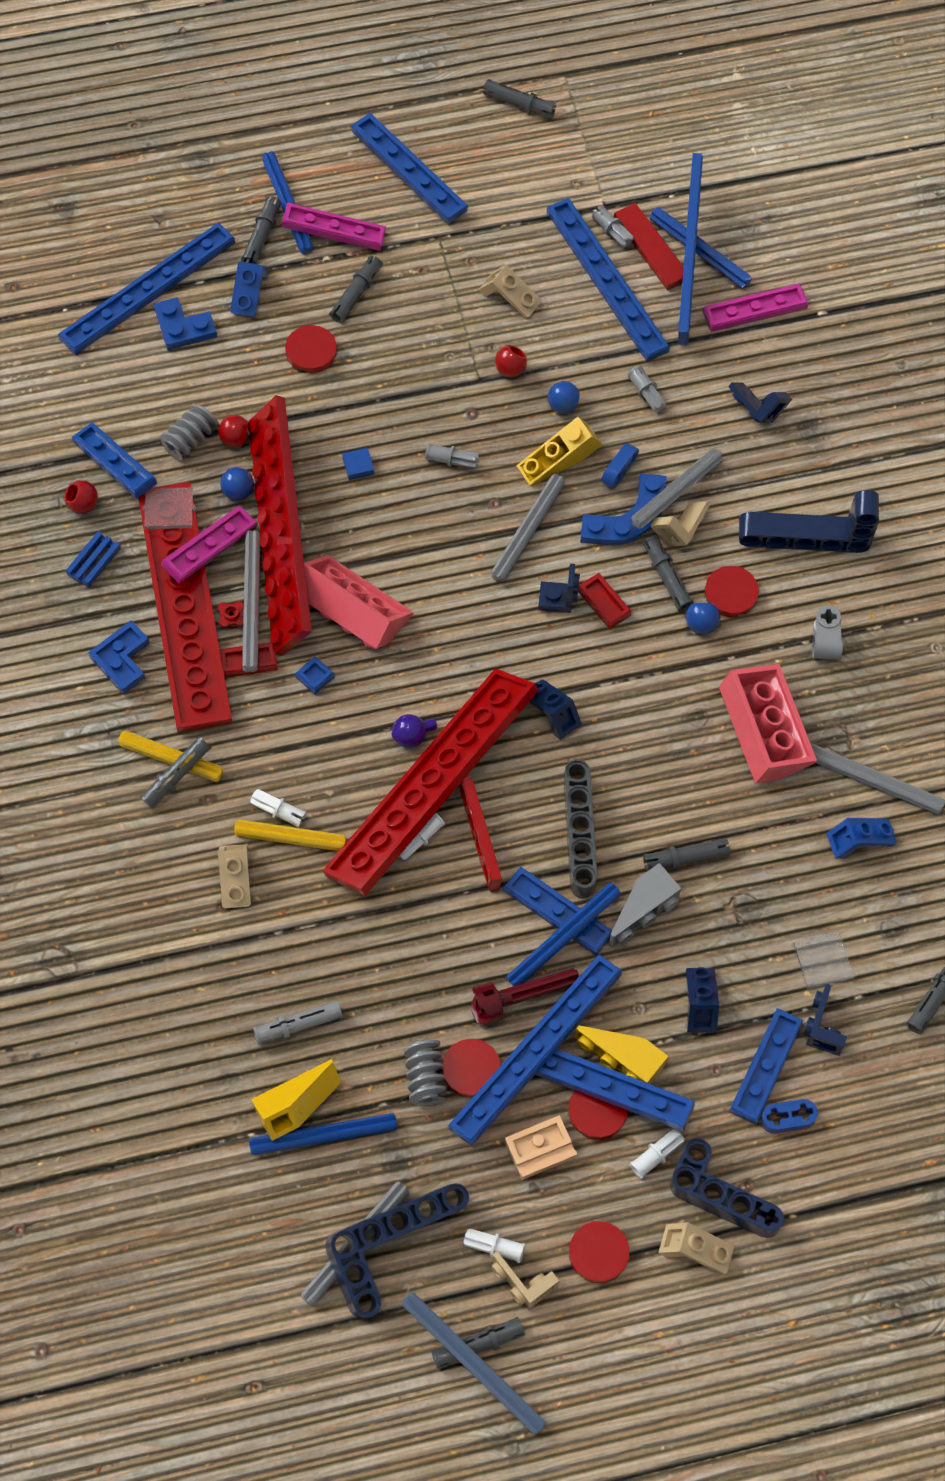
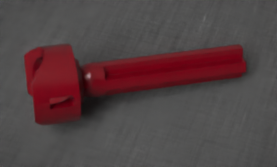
[470,968,579,1025]

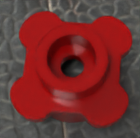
[217,601,244,628]

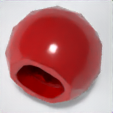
[494,345,527,378]
[218,414,248,448]
[64,480,98,514]

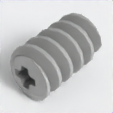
[160,404,219,461]
[404,1040,447,1106]

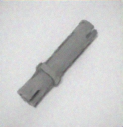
[253,1000,343,1046]

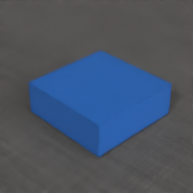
[342,448,374,480]
[295,656,335,695]

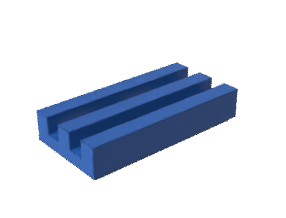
[66,531,121,588]

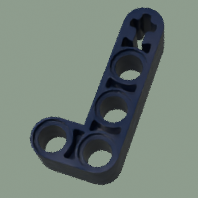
[670,1138,784,1238]

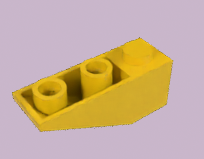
[516,416,603,486]
[575,1025,668,1084]
[251,1059,341,1141]

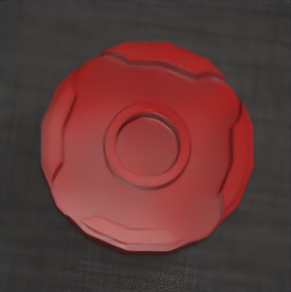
[285,325,337,373]
[704,566,759,618]
[442,1039,501,1098]
[568,1090,627,1140]
[569,1221,630,1284]

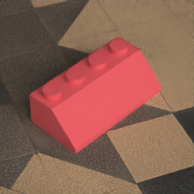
[304,555,414,649]
[719,664,817,784]

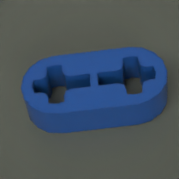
[601,443,639,489]
[761,1099,818,1134]

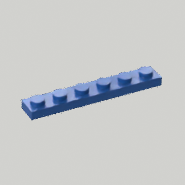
[351,113,468,224]
[535,1049,695,1132]

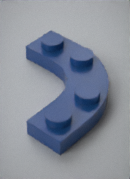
[580,473,667,545]

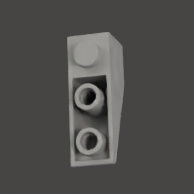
[609,863,681,947]

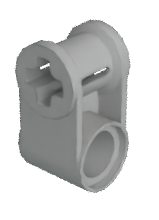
[812,605,843,660]

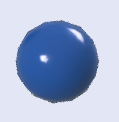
[548,381,580,414]
[220,467,254,501]
[685,603,720,634]

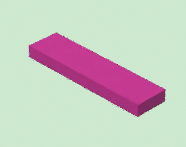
[282,202,386,251]
[703,283,808,332]
[161,505,258,584]

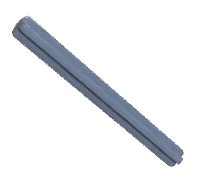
[402,1293,546,1434]

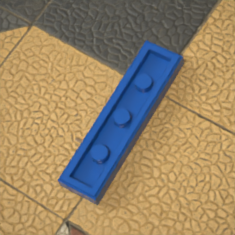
[72,422,157,499]
[503,866,612,956]
[729,1008,804,1125]

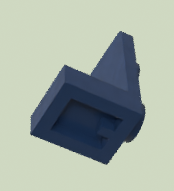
[728,382,792,423]
[538,564,580,613]
[529,679,582,740]
[686,967,719,1033]
[804,984,847,1056]

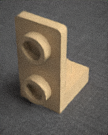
[479,264,541,318]
[650,501,710,547]
[218,844,251,908]
[658,1222,734,1274]
[491,1251,559,1310]

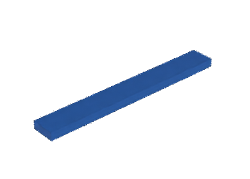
[678,153,703,345]
[546,198,670,362]
[58,222,235,355]
[448,955,622,1146]

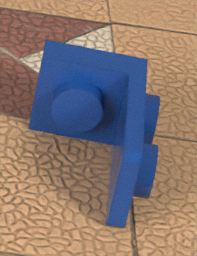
[230,261,269,317]
[826,818,897,859]

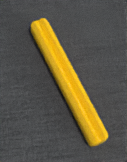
[118,730,223,782]
[234,819,346,851]

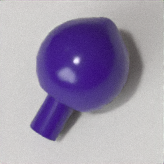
[391,714,437,748]

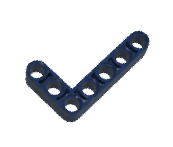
[739,490,879,553]
[325,1183,469,1318]

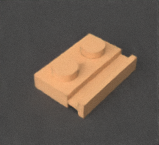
[504,1115,577,1180]

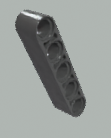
[563,759,597,898]

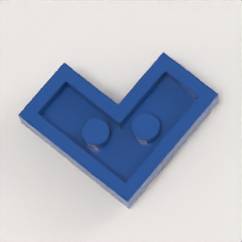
[153,297,217,351]
[88,620,149,694]

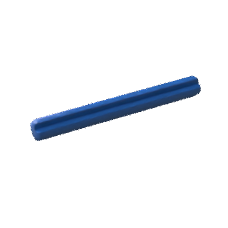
[262,151,313,254]
[650,207,752,289]
[507,883,620,986]
[249,1113,397,1155]

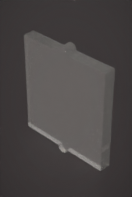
[142,488,195,529]
[793,931,854,990]

